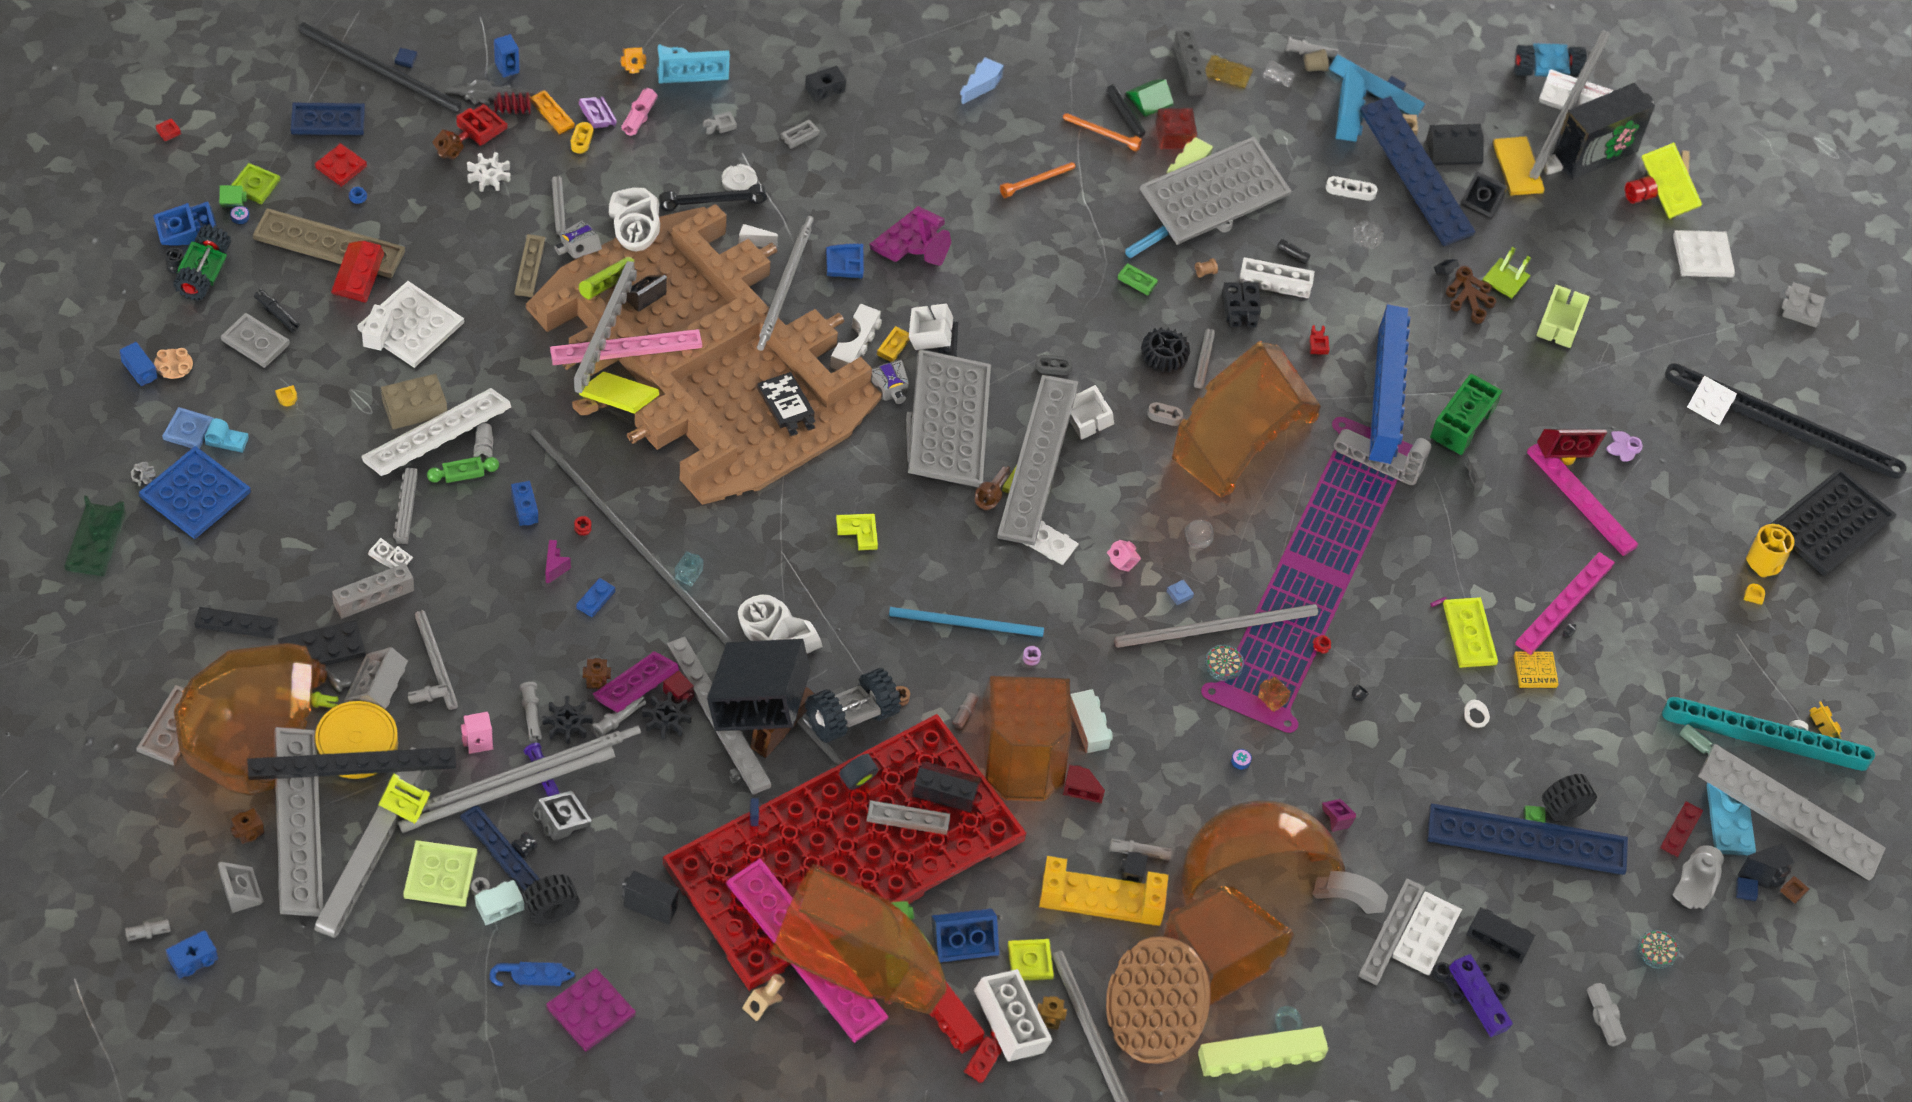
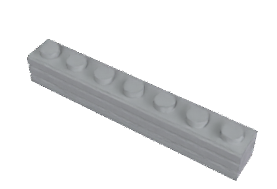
[393,468,418,544]

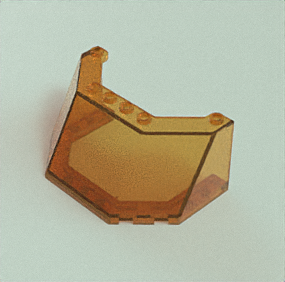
[1172,341,1321,498]

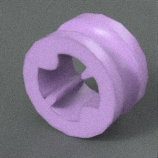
[1023,646,1041,666]

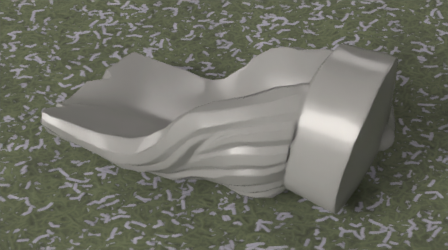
[1673,845,1724,909]

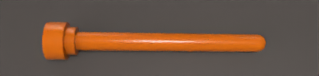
[1063,113,1142,152]
[1000,162,1075,198]

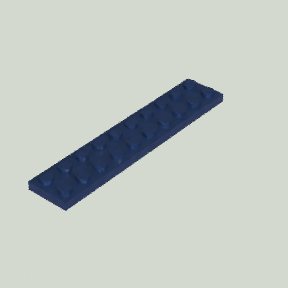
[1360,96,1475,246]
[1427,803,1628,875]

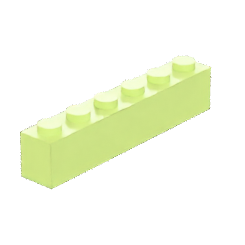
[1198,1026,1328,1077]

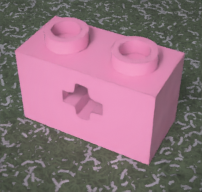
[461,712,493,754]

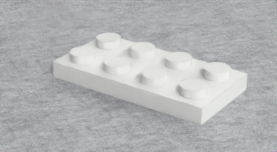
[1392,891,1462,976]

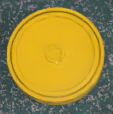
[315,701,398,779]

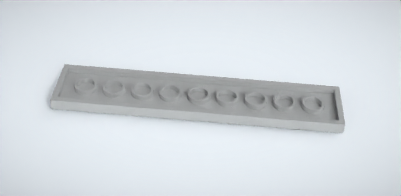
[997,375,1079,546]
[274,727,323,916]
[1698,744,1885,881]

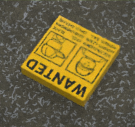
[1514,652,1559,688]

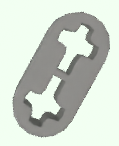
[1148,402,1183,426]

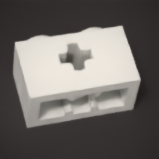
[362,304,393,351]

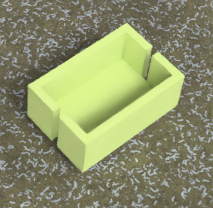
[1536,285,1590,348]

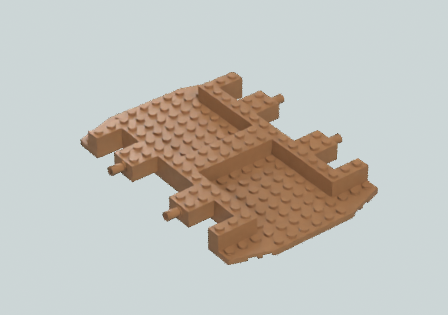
[526,204,882,505]

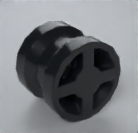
[512,832,538,858]

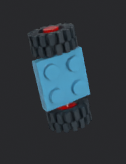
[1514,43,1587,77]

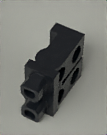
[1222,282,1261,328]

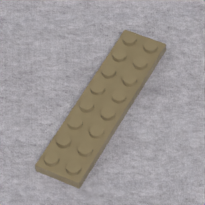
[253,208,405,278]

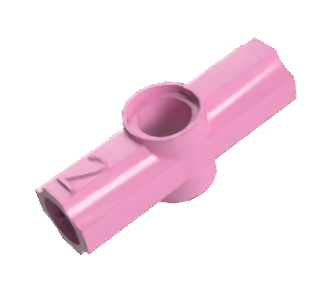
[622,88,657,136]

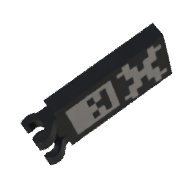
[757,372,815,437]

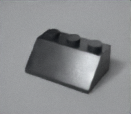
[1426,124,1484,165]
[913,761,982,813]

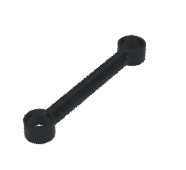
[659,184,767,211]

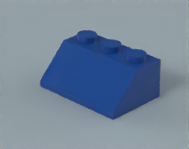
[931,909,999,962]

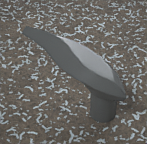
[325,666,351,692]

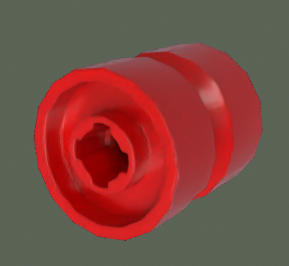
[1624,176,1658,204]

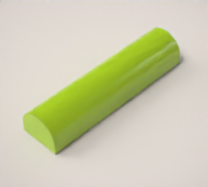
[579,257,634,300]

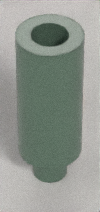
[1679,724,1713,754]

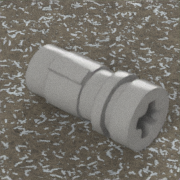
[473,423,493,462]

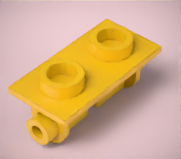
[1809,701,1842,739]

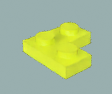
[836,514,878,550]

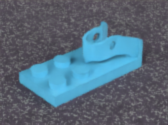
[657,44,730,83]
[1706,783,1756,855]

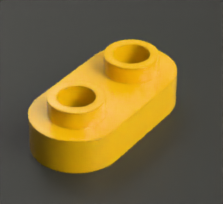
[571,122,593,153]

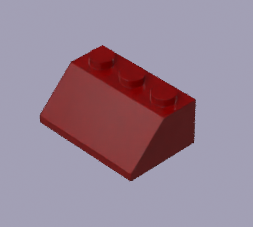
[331,240,384,303]

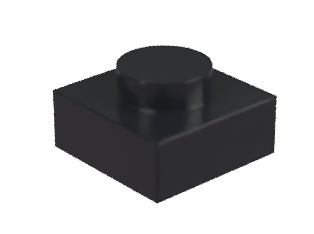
[1434,259,1460,275]

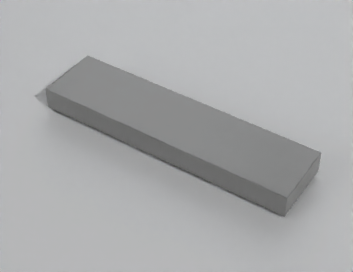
[867,801,950,835]

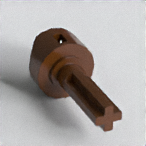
[975,466,1012,510]

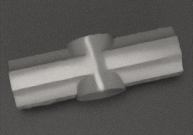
[1587,983,1626,1046]

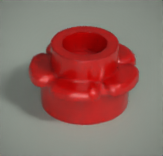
[1313,635,1331,654]

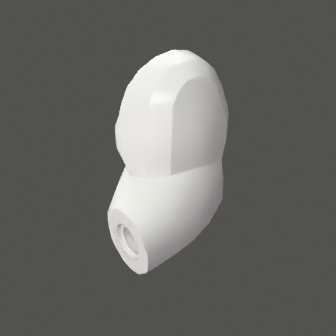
[609,188,660,252]
[738,595,822,654]

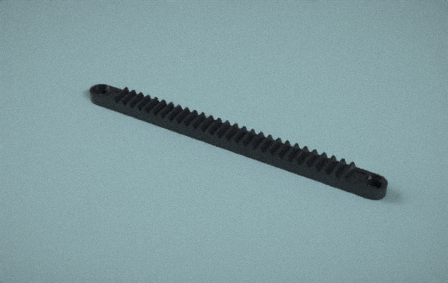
[1665,363,1907,479]

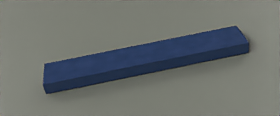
[460,805,540,893]

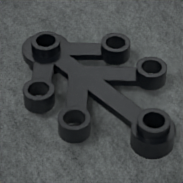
[1432,956,1511,1010]

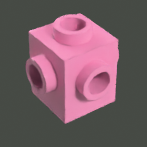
[1107,540,1141,572]

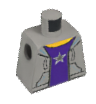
[555,220,602,258]
[871,359,909,404]

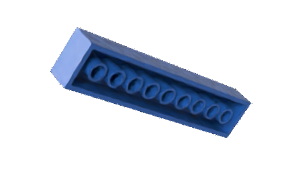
[1369,304,1411,464]

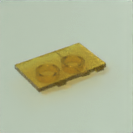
[1205,55,1253,89]

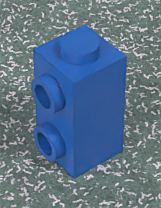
[119,342,157,386]
[511,481,538,526]

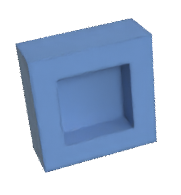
[1167,580,1194,605]

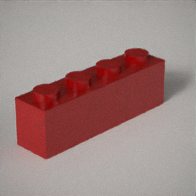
[914,969,985,1054]

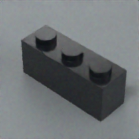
[1466,907,1536,963]

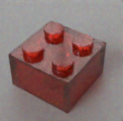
[1156,108,1198,149]

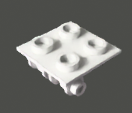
[1688,376,1737,425]

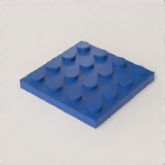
[139,446,251,539]

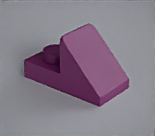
[545,540,571,583]
[1322,799,1356,832]

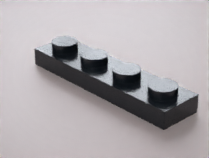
[195,607,278,639]

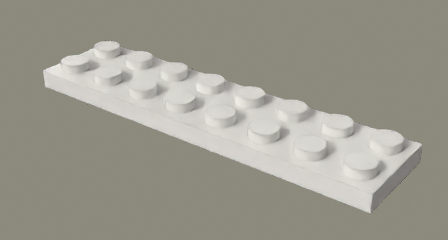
[362,388,511,476]

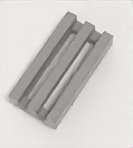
[780,119,820,149]

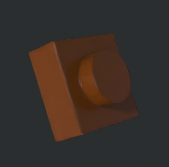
[1780,876,1809,904]

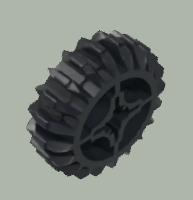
[1141,327,1190,372]

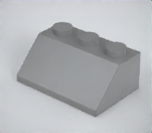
[343,647,408,709]

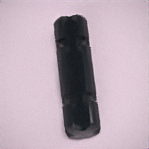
[1277,239,1311,263]

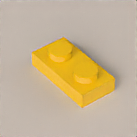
[877,326,910,362]

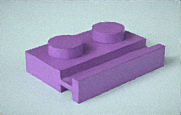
[578,97,617,128]

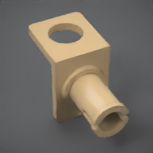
[743,974,785,1021]

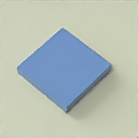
[162,407,214,449]

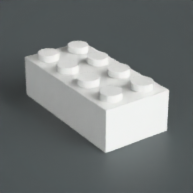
[974,969,1052,1062]

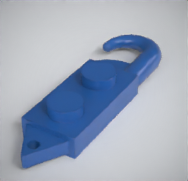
[490,962,575,986]

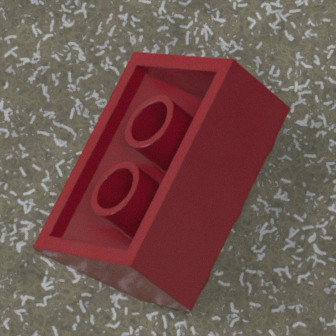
[1537,429,1607,458]

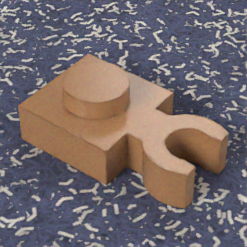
[572,398,608,416]

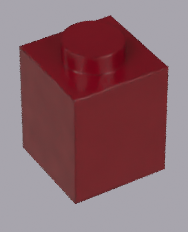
[663,671,694,704]

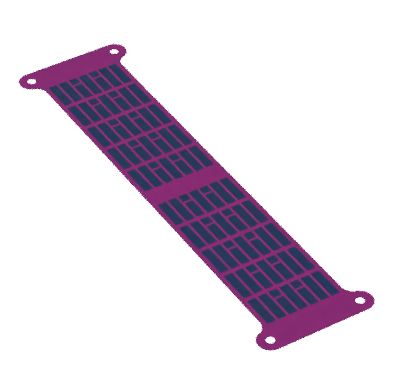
[1201,417,1413,733]

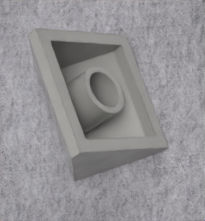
[218,862,263,913]

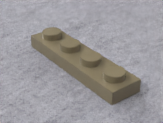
[515,234,545,297]

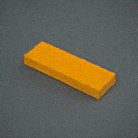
[530,90,575,134]

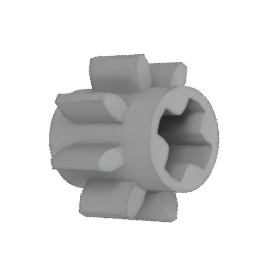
[130,462,156,486]

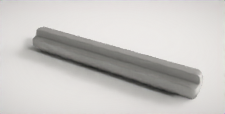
[552,176,566,236]
[1194,328,1215,389]

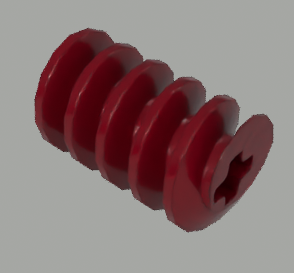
[494,92,531,115]

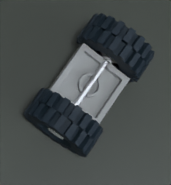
[805,668,901,743]

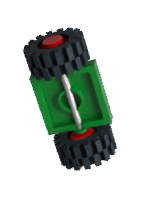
[173,225,231,301]

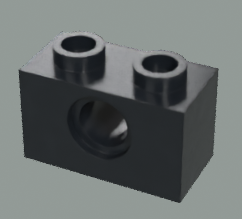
[805,66,846,101]

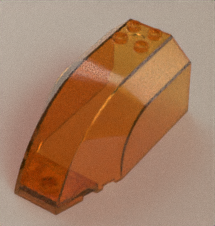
[770,864,947,1014]

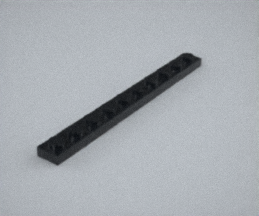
[247,747,456,780]

